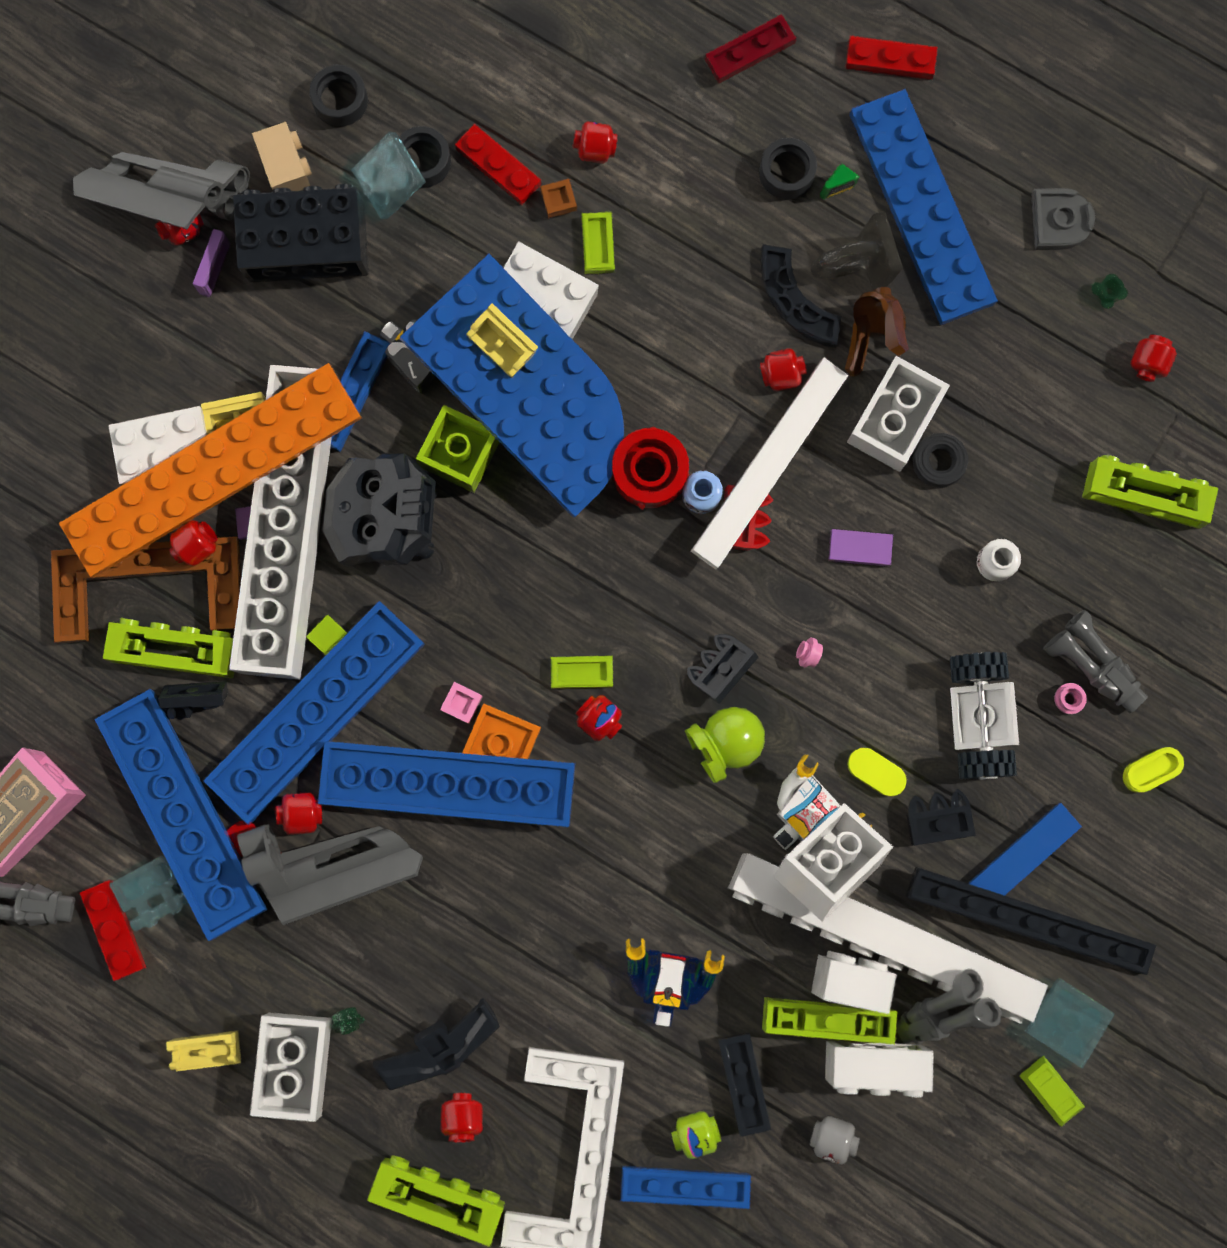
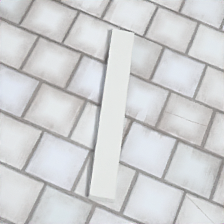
[691,358,848,569]

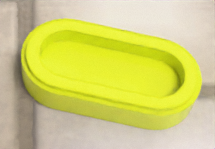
[1123,747,1184,793]
[847,748,907,796]

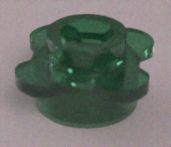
[1091,274,1128,309]
[330,1007,365,1035]

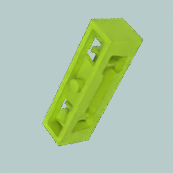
[1082,455,1218,529]
[103,618,234,678]
[762,997,897,1045]
[367,1156,505,1247]

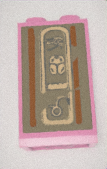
[0,748,86,877]

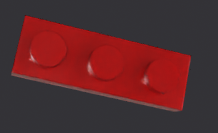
[845,36,938,80]
[455,124,541,205]
[80,880,147,981]

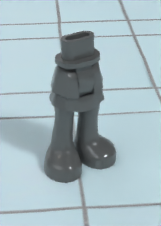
[1043,610,1148,713]
[0,882,75,926]
[896,969,1001,1044]

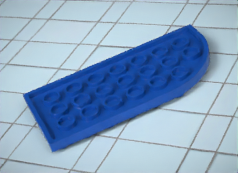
[400,254,624,518]

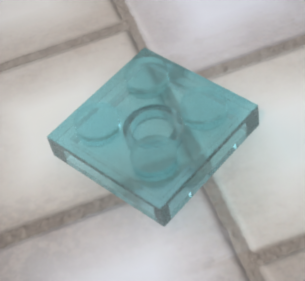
[351,132,426,219]
[1025,978,1115,1069]

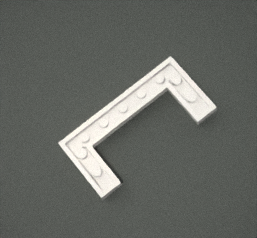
[501,1047,624,1248]

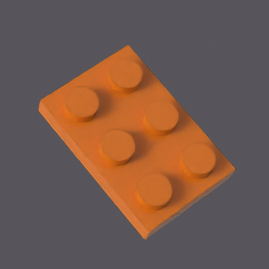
[462,703,541,759]

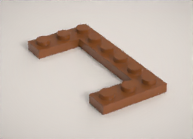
[51,536,241,644]

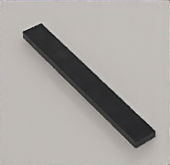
[906,866,1156,975]

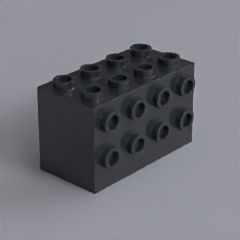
[233,184,369,282]

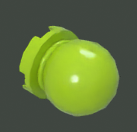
[685,707,765,783]

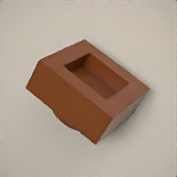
[540,179,577,218]

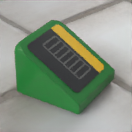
[820,164,859,200]

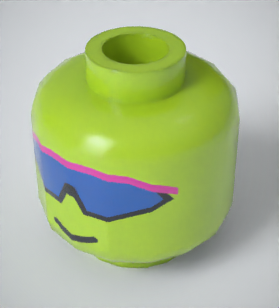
[671,1111,721,1159]

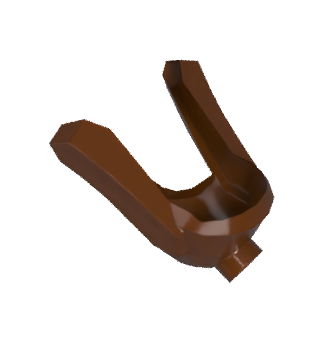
[845,287,909,377]

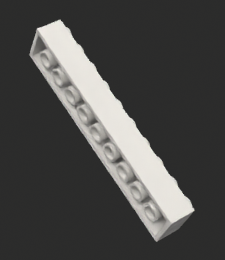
[229,365,332,680]
[728,853,1048,1024]

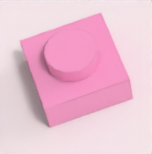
[440,682,483,724]

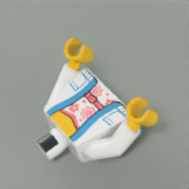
[773,754,872,850]

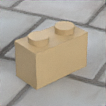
[252,122,312,191]

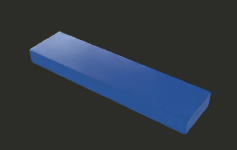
[330,331,391,452]
[968,803,1082,895]
[620,1166,751,1209]

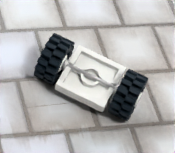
[950,652,1019,780]

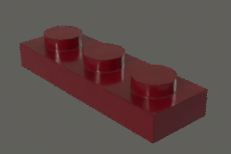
[704,14,796,84]

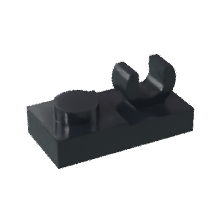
[158,681,228,719]

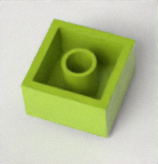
[416,405,500,493]

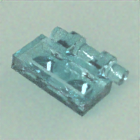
[109,854,188,932]

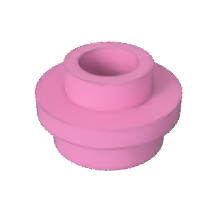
[796,637,823,668]
[1054,683,1086,714]

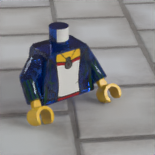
[626,939,725,1026]

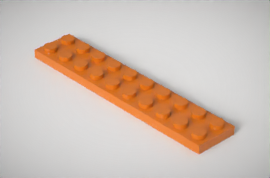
[59,363,362,578]

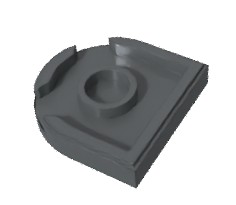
[1032,188,1095,249]

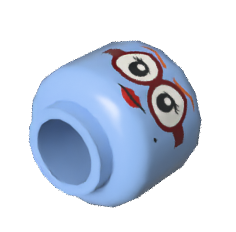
[682,471,723,514]

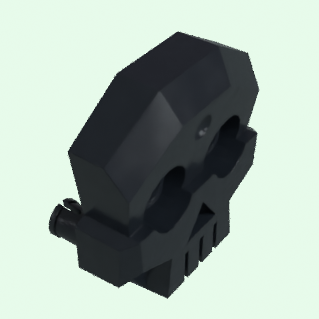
[323,453,439,567]

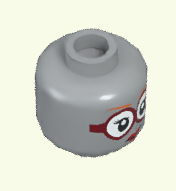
[810,1116,860,1165]

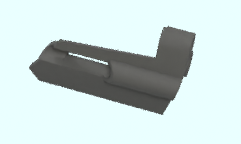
[73,152,250,229]
[237,824,423,925]

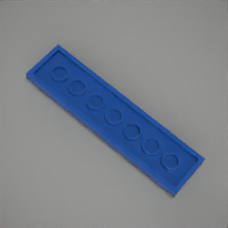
[849,89,998,325]
[203,601,425,825]
[95,689,267,941]
[318,741,576,827]

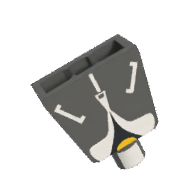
[380,320,436,395]

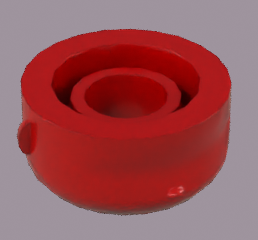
[612,426,689,510]

